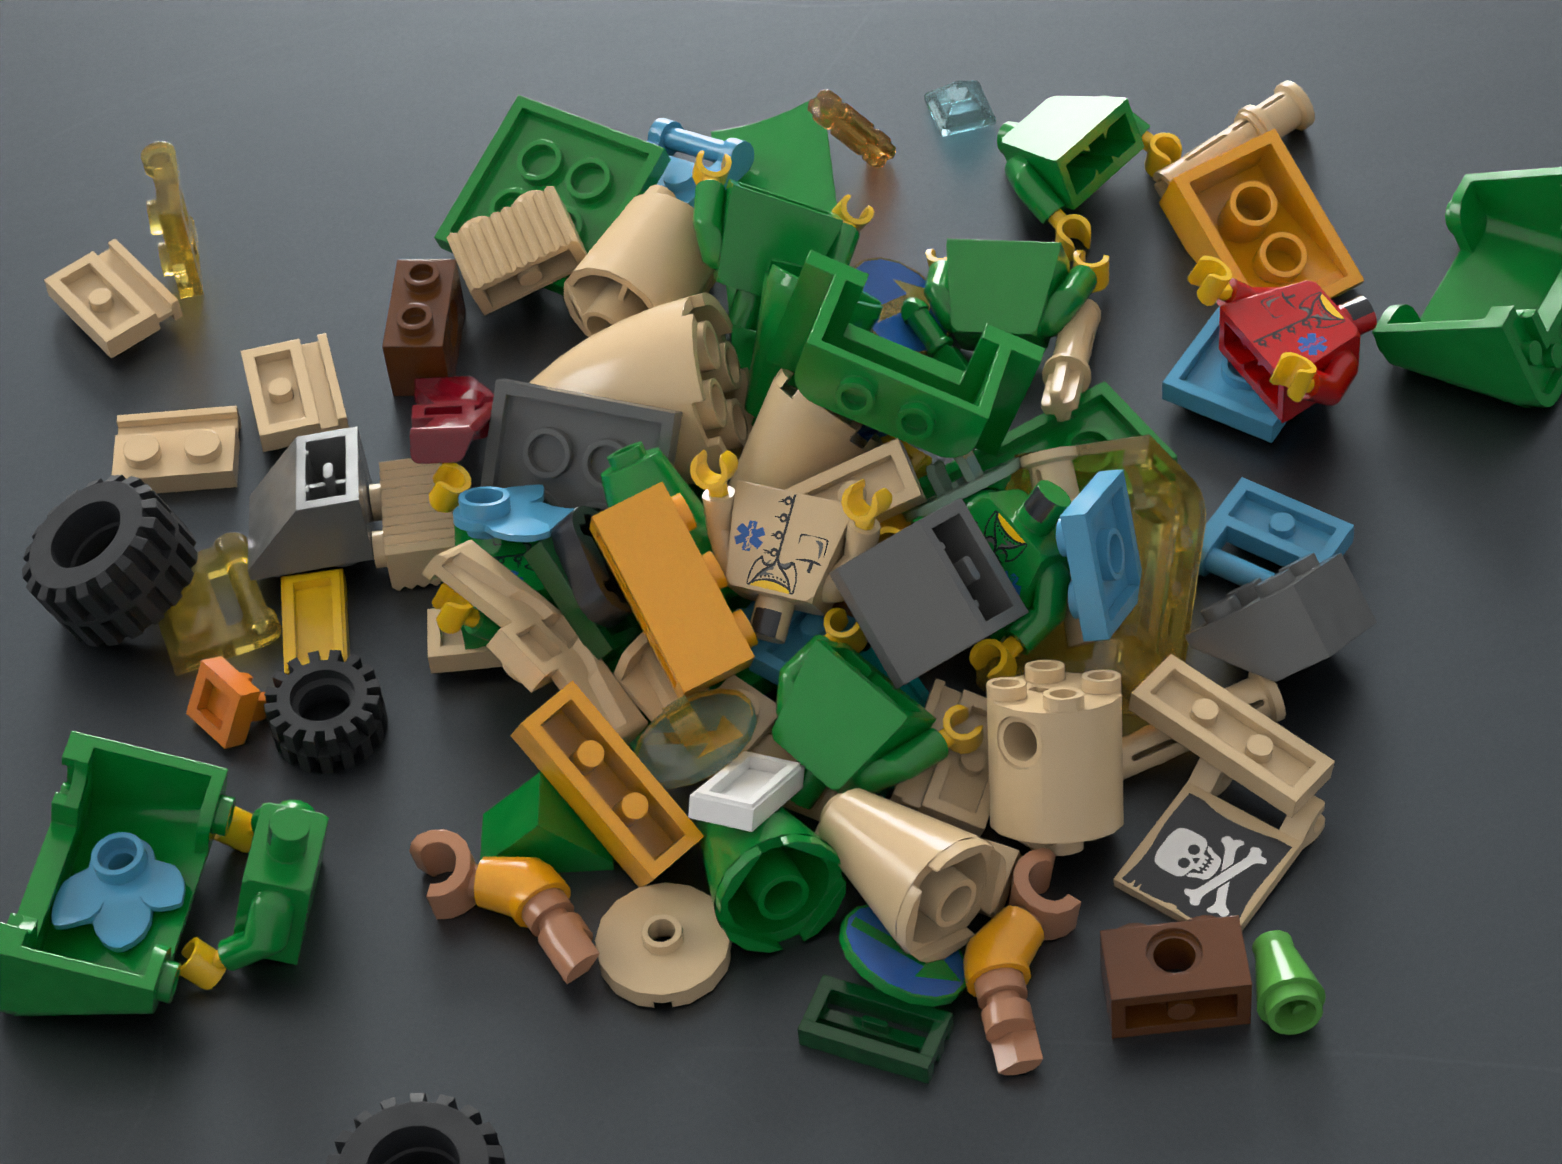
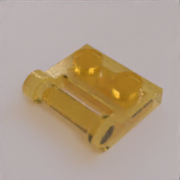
[140,142,204,298]
[157,532,282,676]

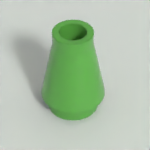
[1252,930,1326,1035]

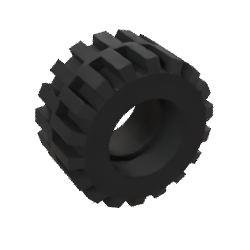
[22,475,198,647]
[326,1093,506,1164]

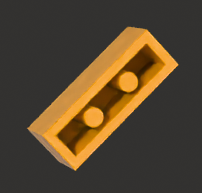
[589,481,758,702]
[510,680,704,887]

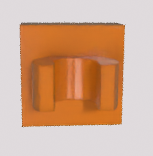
[186,656,267,749]

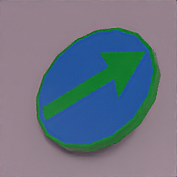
[839,905,966,1007]

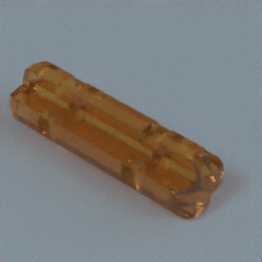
[808,89,896,168]

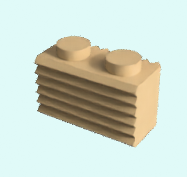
[447,186,587,316]
[369,458,455,591]

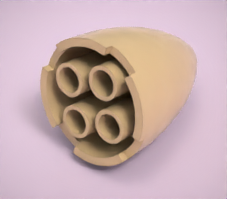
[530,293,754,484]

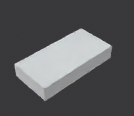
[688,751,805,832]

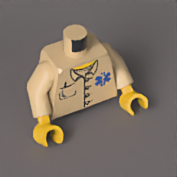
[690,449,892,644]

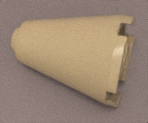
[728,368,883,490]
[819,788,1006,963]

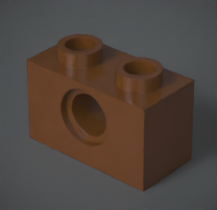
[382,259,466,396]
[1100,915,1252,1039]

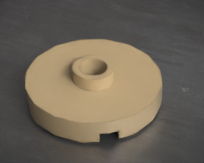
[595,882,732,1008]

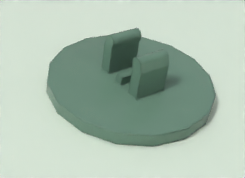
[903,451,1021,522]

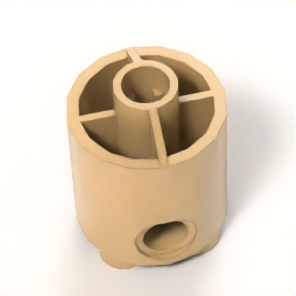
[564,185,716,337]
[986,660,1124,856]

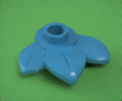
[453,484,575,543]
[51,832,186,952]

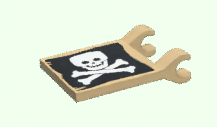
[1113,757,1325,931]

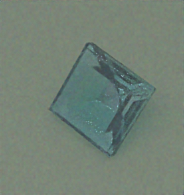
[924,80,996,137]

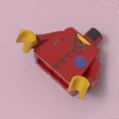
[1187,256,1377,423]

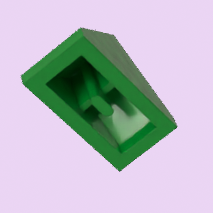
[480,772,614,873]

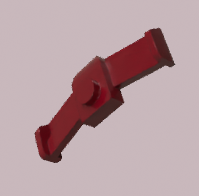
[410,376,494,464]

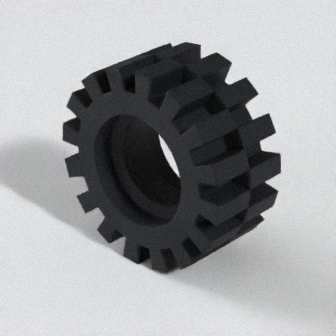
[264,650,388,773]

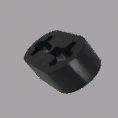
[551,506,633,628]

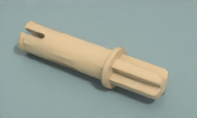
[1041,299,1101,422]

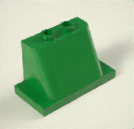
[765,250,1045,458]

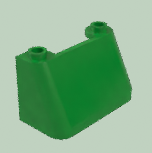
[1372,167,1562,408]
[0,731,236,1016]

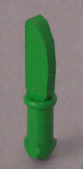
[900,297,968,372]

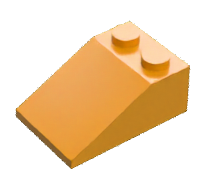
[1159,128,1365,299]

